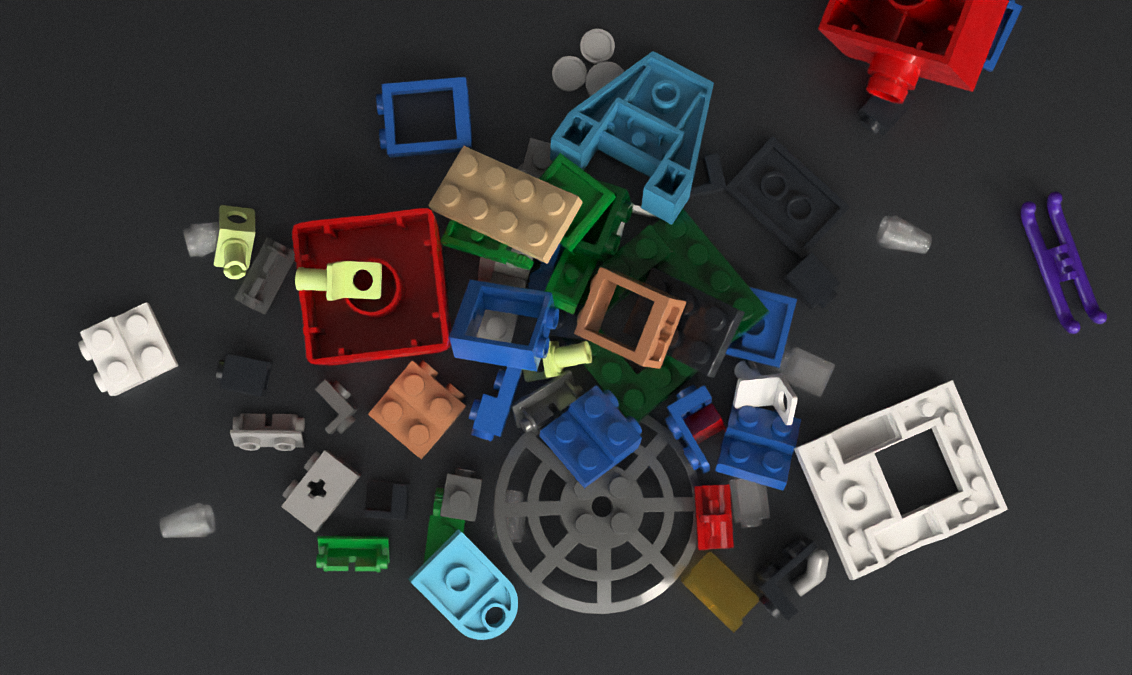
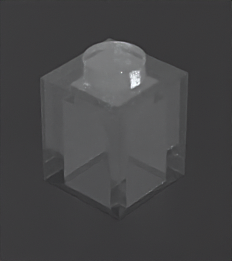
[777,347,835,397]
[727,478,770,528]

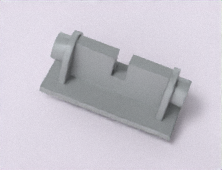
[230,413,305,451]

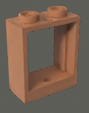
[574,267,686,369]

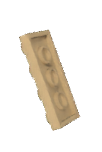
[428,146,583,264]

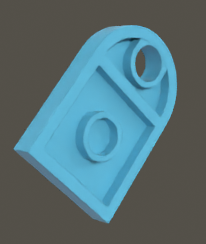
[408,529,518,640]

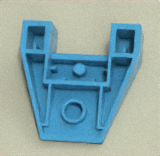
[550,51,714,225]

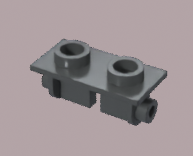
[235,237,295,315]
[511,369,585,433]

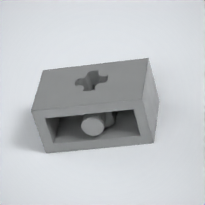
[281,449,361,532]

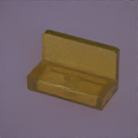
[681,552,759,633]

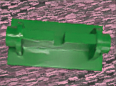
[316,536,390,572]

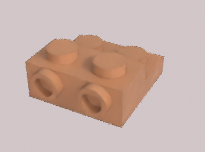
[368,360,467,460]

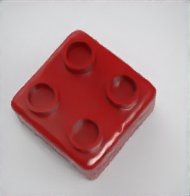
[292,208,452,365]

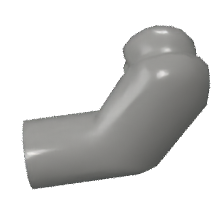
[790,545,829,597]

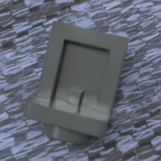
[315,379,358,434]
[440,468,483,522]

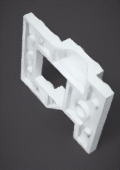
[794,380,1008,580]

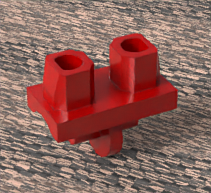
[694,484,734,550]

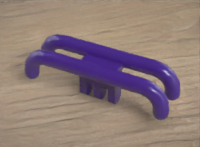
[1020,191,1107,334]

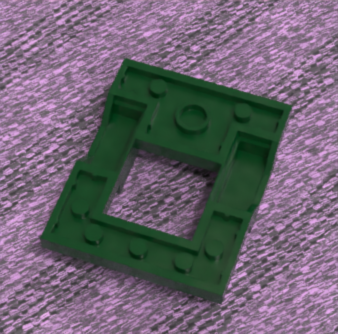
[562,209,770,422]

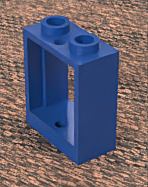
[376,77,473,158]
[449,280,559,372]

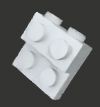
[78,302,179,396]

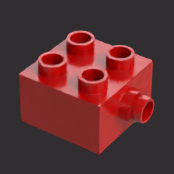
[818,0,1009,104]

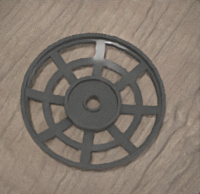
[493,407,701,614]

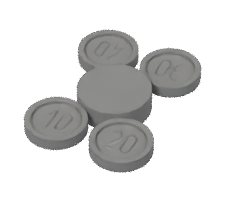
[552,29,624,96]

